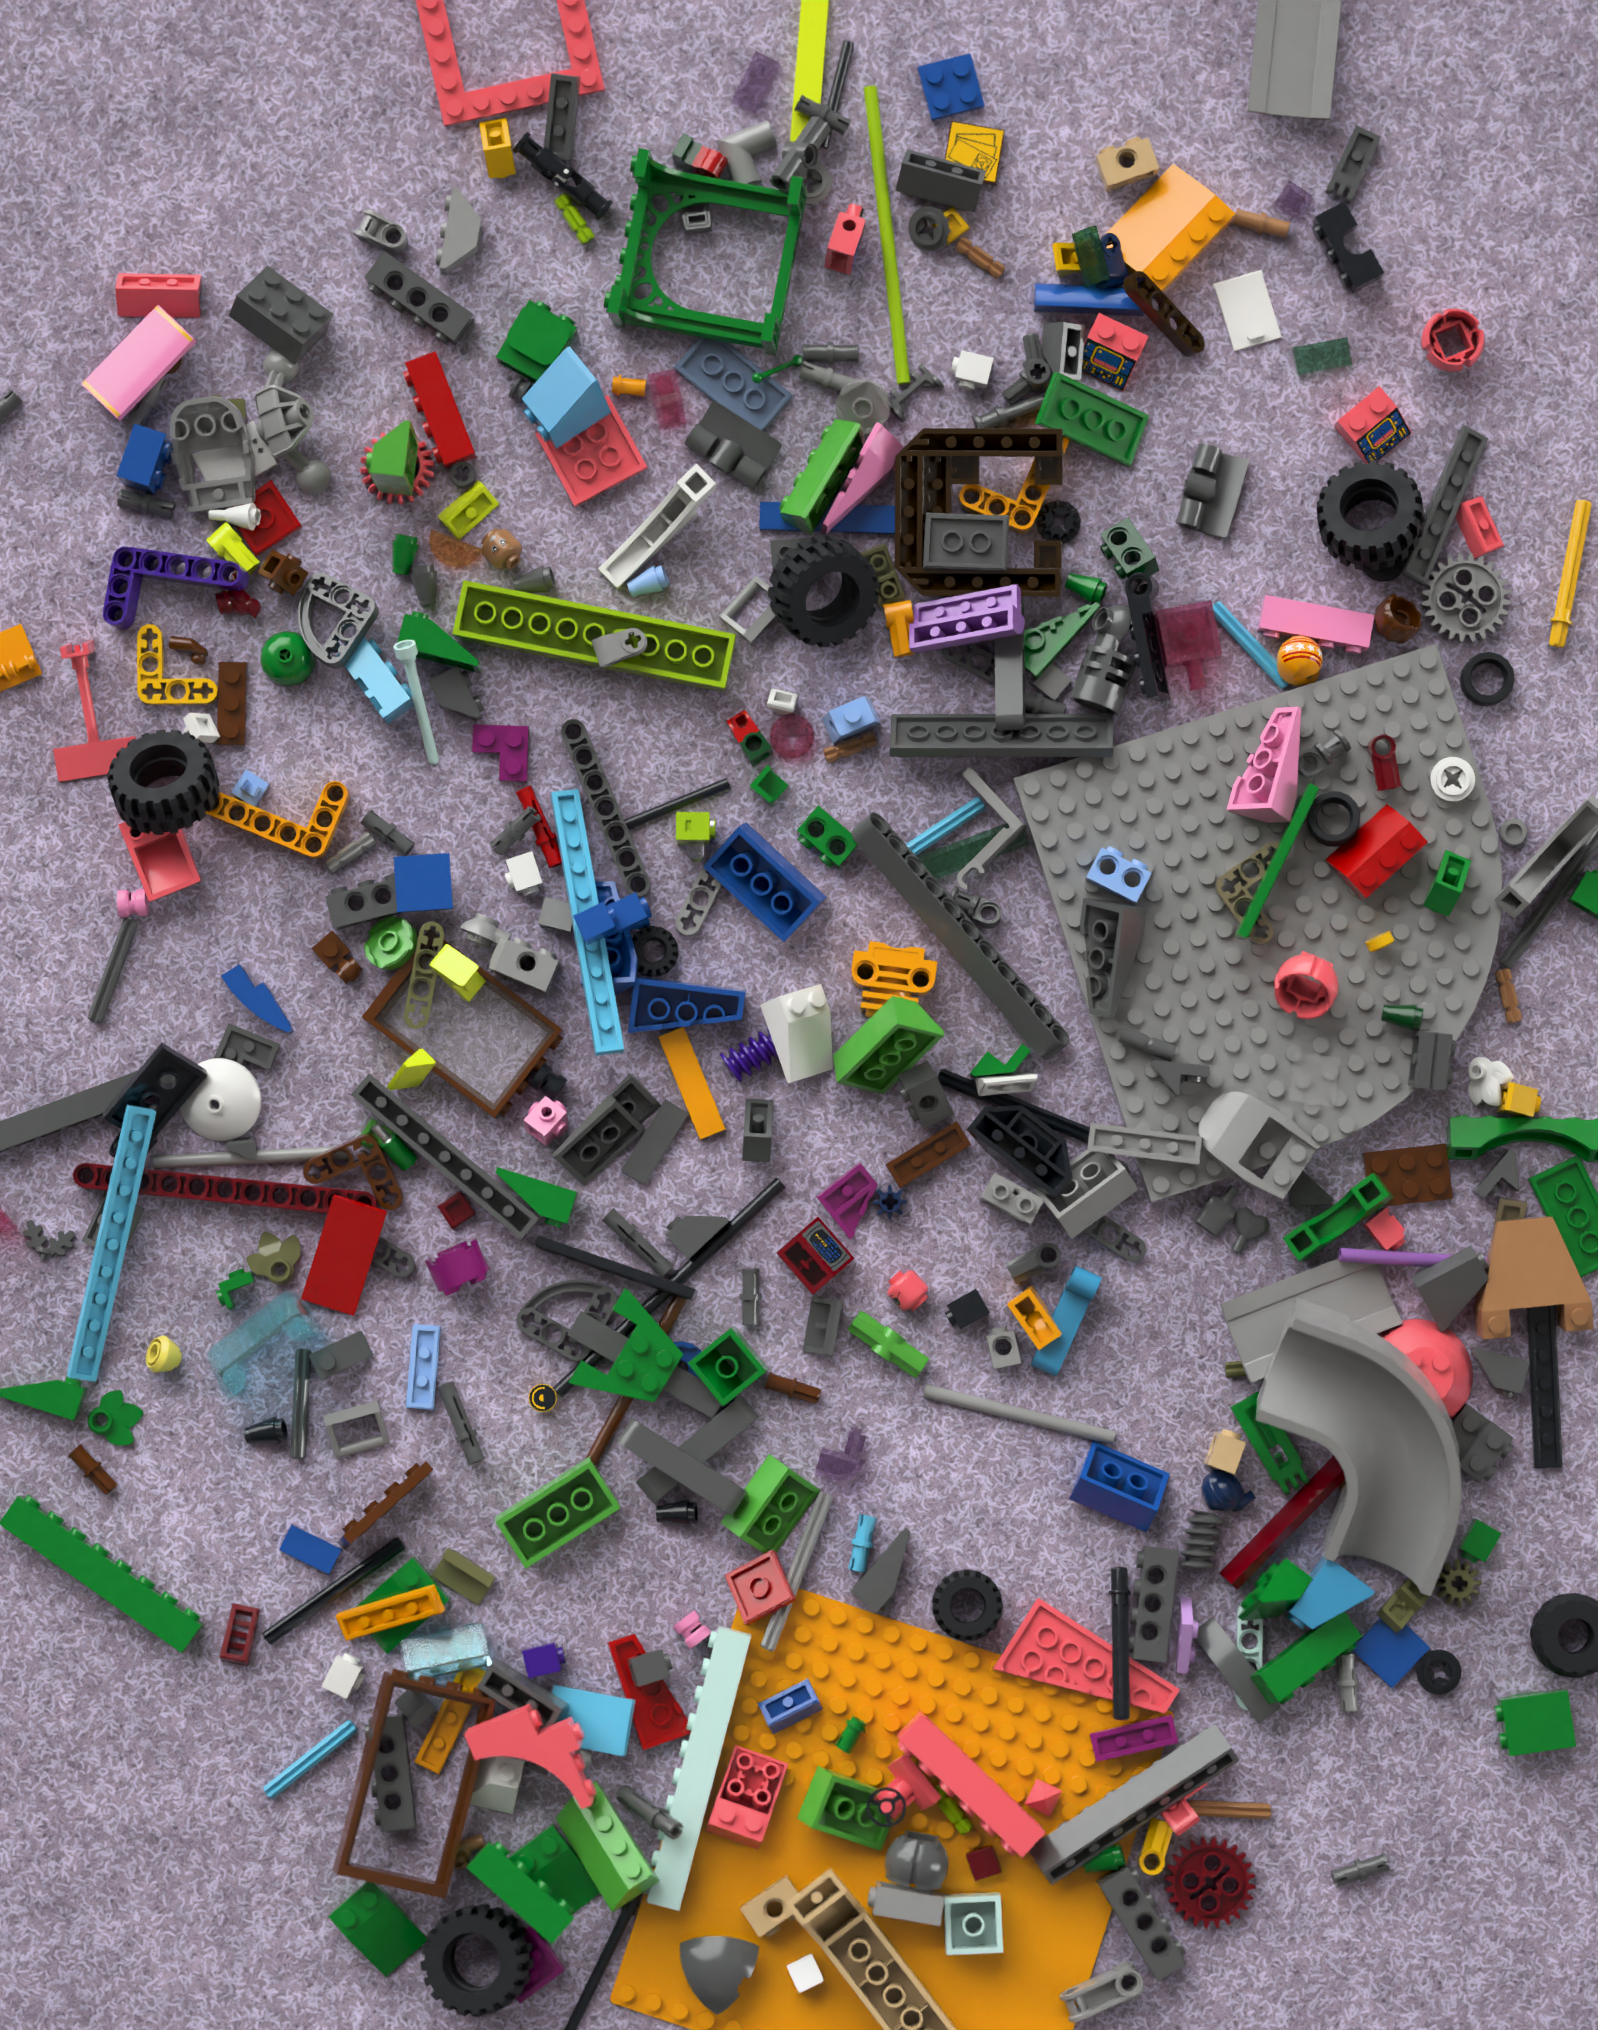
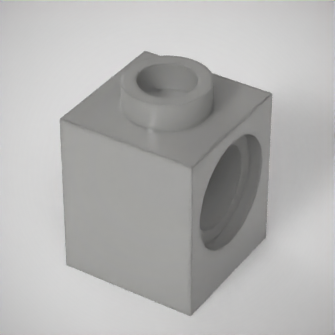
[538,897,573,934]
[986,1326,1021,1369]

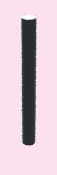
[820,41,854,149]
[624,778,730,830]

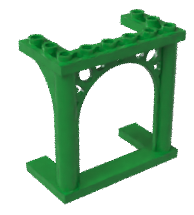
[604,148,807,356]

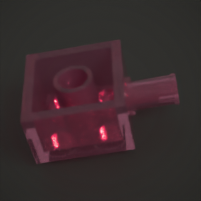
[1154,600,1222,691]

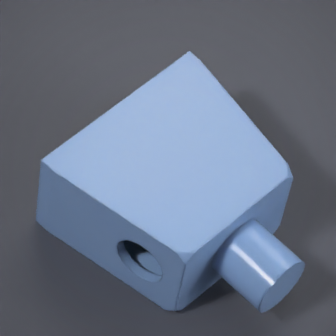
[822,696,881,744]

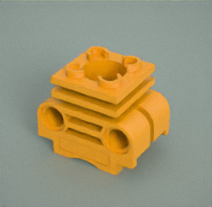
[851,941,937,1018]

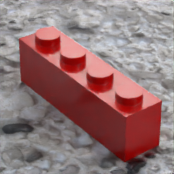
[403,351,477,469]

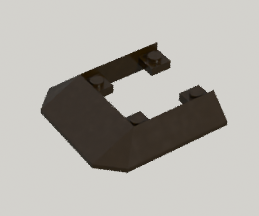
[895,428,1064,597]

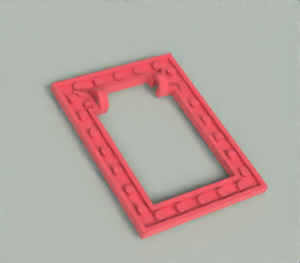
[416,0,605,127]

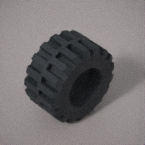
[932,1569,1003,1641]

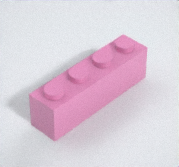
[1257,595,1375,654]

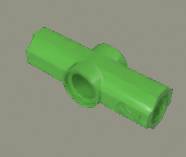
[847,1311,929,1378]

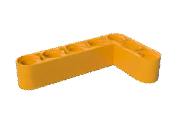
[958,437,1070,534]
[206,781,350,859]

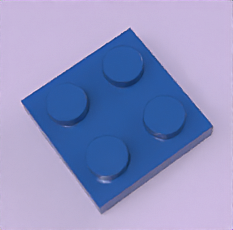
[917,53,985,121]

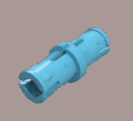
[848,1514,877,1573]

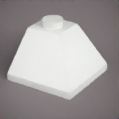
[470,1756,526,1814]

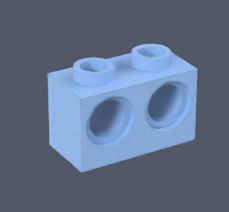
[1085,846,1151,905]

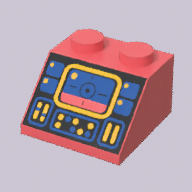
[1082,313,1149,391]
[1334,386,1411,464]

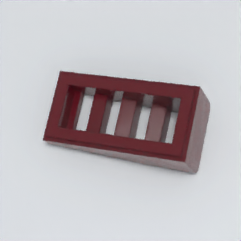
[219,1603,260,1667]

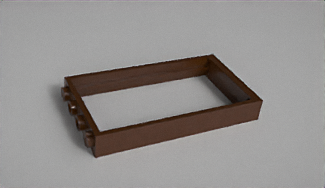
[333,1668,496,1899]

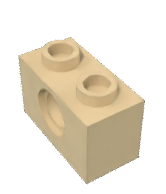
[1095,137,1159,192]
[1204,1429,1246,1474]
[740,1875,799,1938]

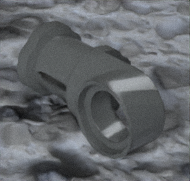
[1298,729,1351,777]
[950,885,1002,929]

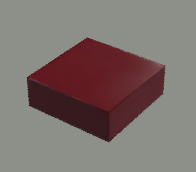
[437,1191,476,1229]
[966,1844,1002,1881]

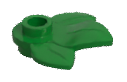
[87,1390,143,1445]

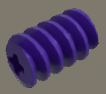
[720,1027,780,1082]

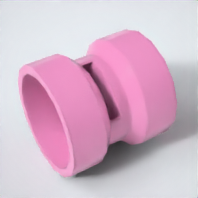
[117,889,149,918]
[673,1610,711,1649]

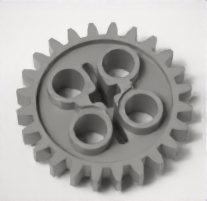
[1420,553,1511,643]

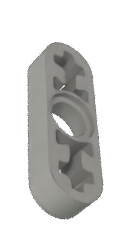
[676,867,722,936]

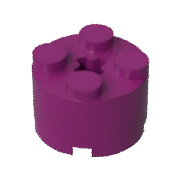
[425,1238,490,1296]

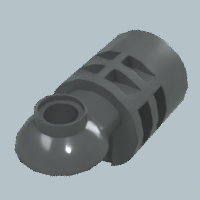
[1069,604,1136,716]

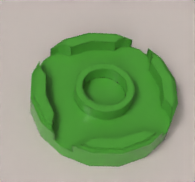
[364,916,417,970]

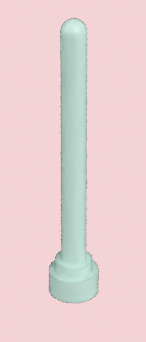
[394,640,439,765]

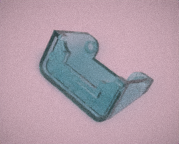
[208,1292,325,1400]

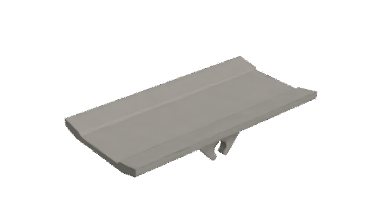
[1247,0,1342,120]
[1220,1245,1403,1383]

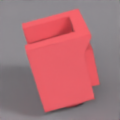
[1363,1207,1406,1251]

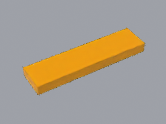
[658,1027,726,1140]
[335,1584,445,1641]
[414,1660,486,1774]

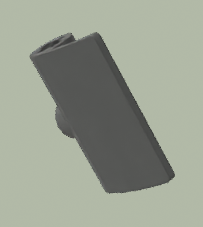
[684,400,782,489]
[1176,444,1249,538]

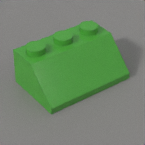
[720,1454,821,1553]

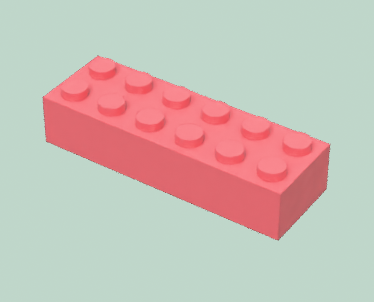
[897,1711,1046,1857]

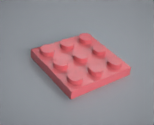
[535,395,648,507]

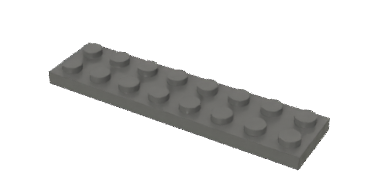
[890,714,1113,758]

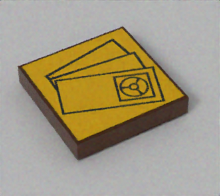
[944,121,1005,185]

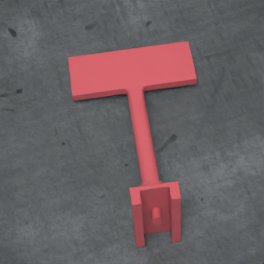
[53,640,136,782]

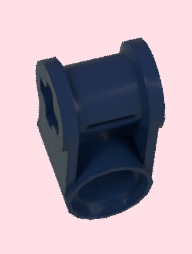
[1084,233,1128,289]

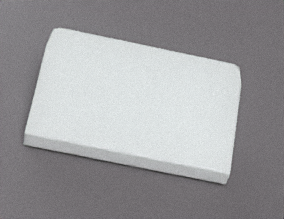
[975,1072,1038,1096]

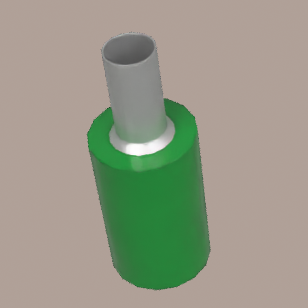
[372,1123,418,1171]

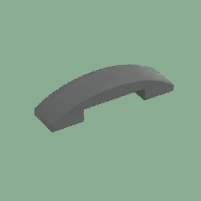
[1195,1617,1281,1724]

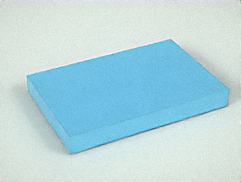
[552,1685,635,1756]

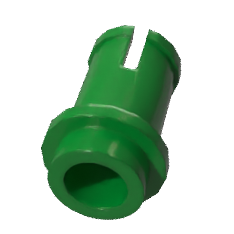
[835,1716,867,1754]

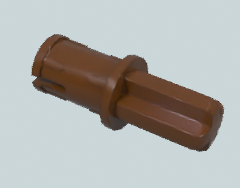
[765,1372,821,1404]
[68,1444,117,1495]

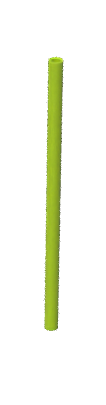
[863,85,911,385]

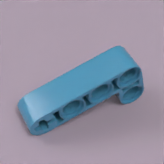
[1030,1266,1102,1377]

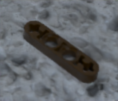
[1123,271,1205,357]

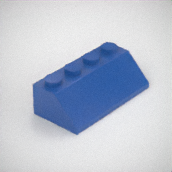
[703,822,827,942]

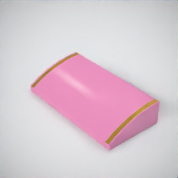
[82,305,197,421]

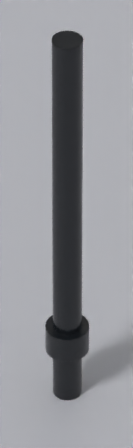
[564,1893,643,2030]

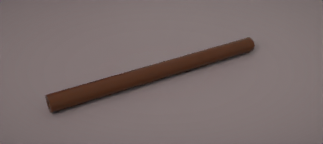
[585,1295,687,1467]

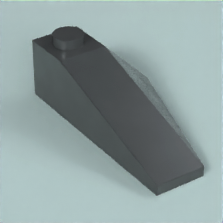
[1080,898,1147,1019]

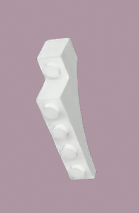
[598,463,716,590]

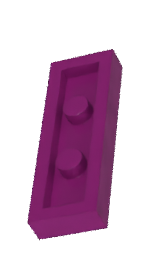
[1089,1714,1179,1762]

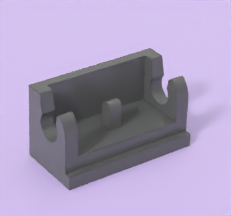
[803,1296,843,1356]

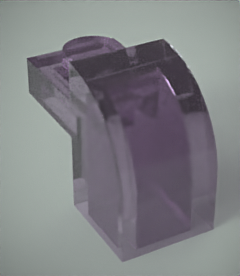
[814,1426,866,1480]

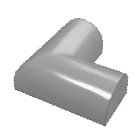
[716,120,777,185]

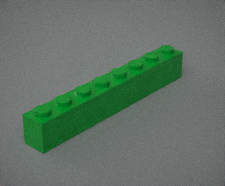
[0,1494,204,1653]

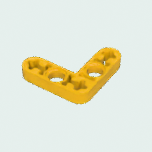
[137,624,218,705]

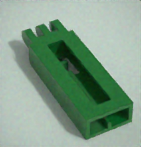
[1230,1390,1310,1496]

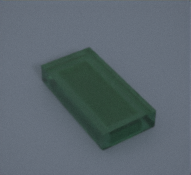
[1072,226,1110,288]
[1292,337,1352,375]

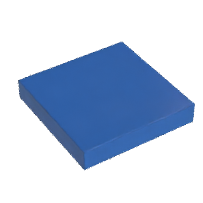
[394,853,453,913]
[1352,1618,1430,1688]

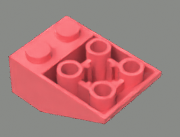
[705,1745,788,1850]

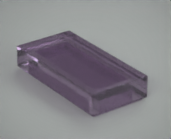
[732,52,780,113]

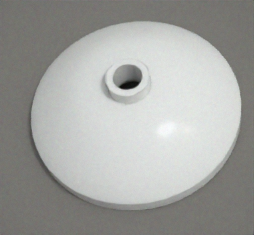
[180,1058,261,1141]

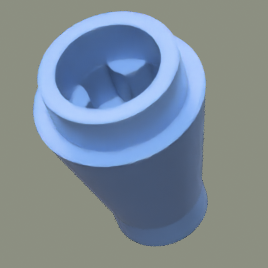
[627,565,670,597]

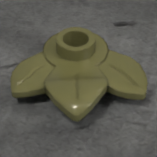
[246,1232,301,1285]

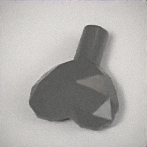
[1231,1207,1270,1254]

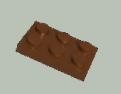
[1362,1143,1453,1207]

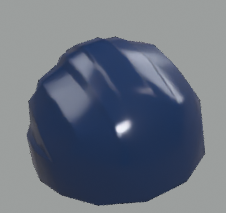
[1201,1469,1256,1512]

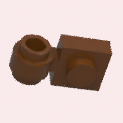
[311,930,363,984]

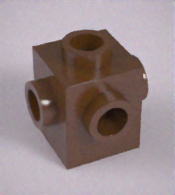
[257,549,309,596]

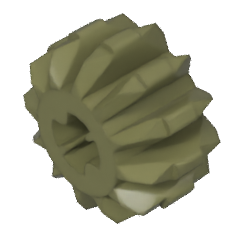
[1435,1559,1482,1608]

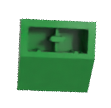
[1238,1558,1313,1621]

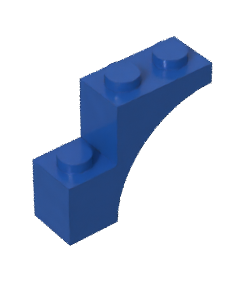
[573,892,653,945]

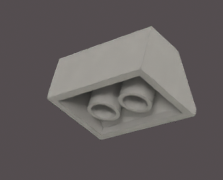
[1033,1150,1139,1239]

